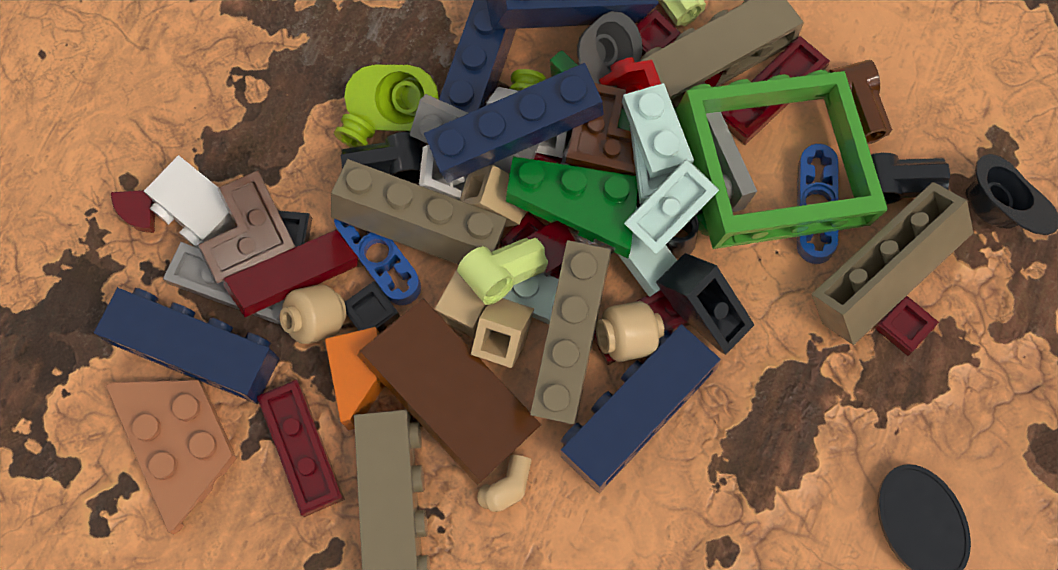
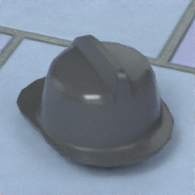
[577,11,643,88]

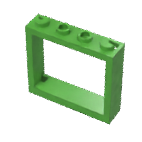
[676,70,888,249]

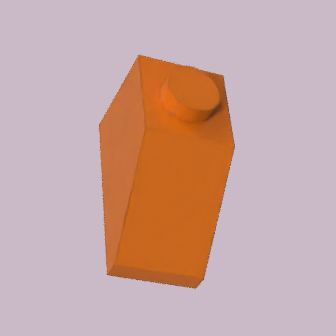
[325,327,385,431]

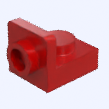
[599,57,661,94]

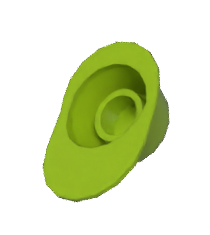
[344,64,439,131]

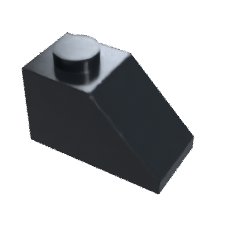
[656,253,755,355]

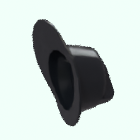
[965,154,1058,235]

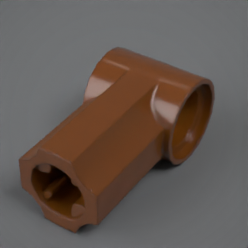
[828,60,892,144]

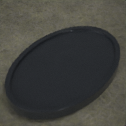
[877,464,971,570]

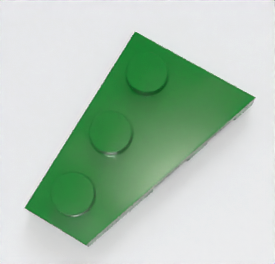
[505,156,638,259]

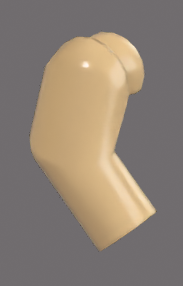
[477,455,532,512]

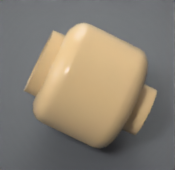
[280,285,346,344]
[596,301,664,362]

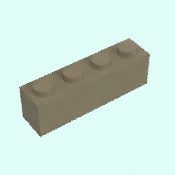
[640,0,804,107]
[331,159,507,265]
[812,182,974,345]
[530,240,611,424]
[354,410,431,570]

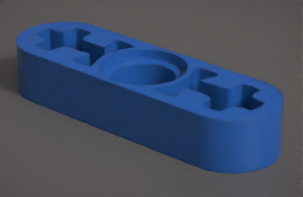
[797,144,838,264]
[334,219,421,305]

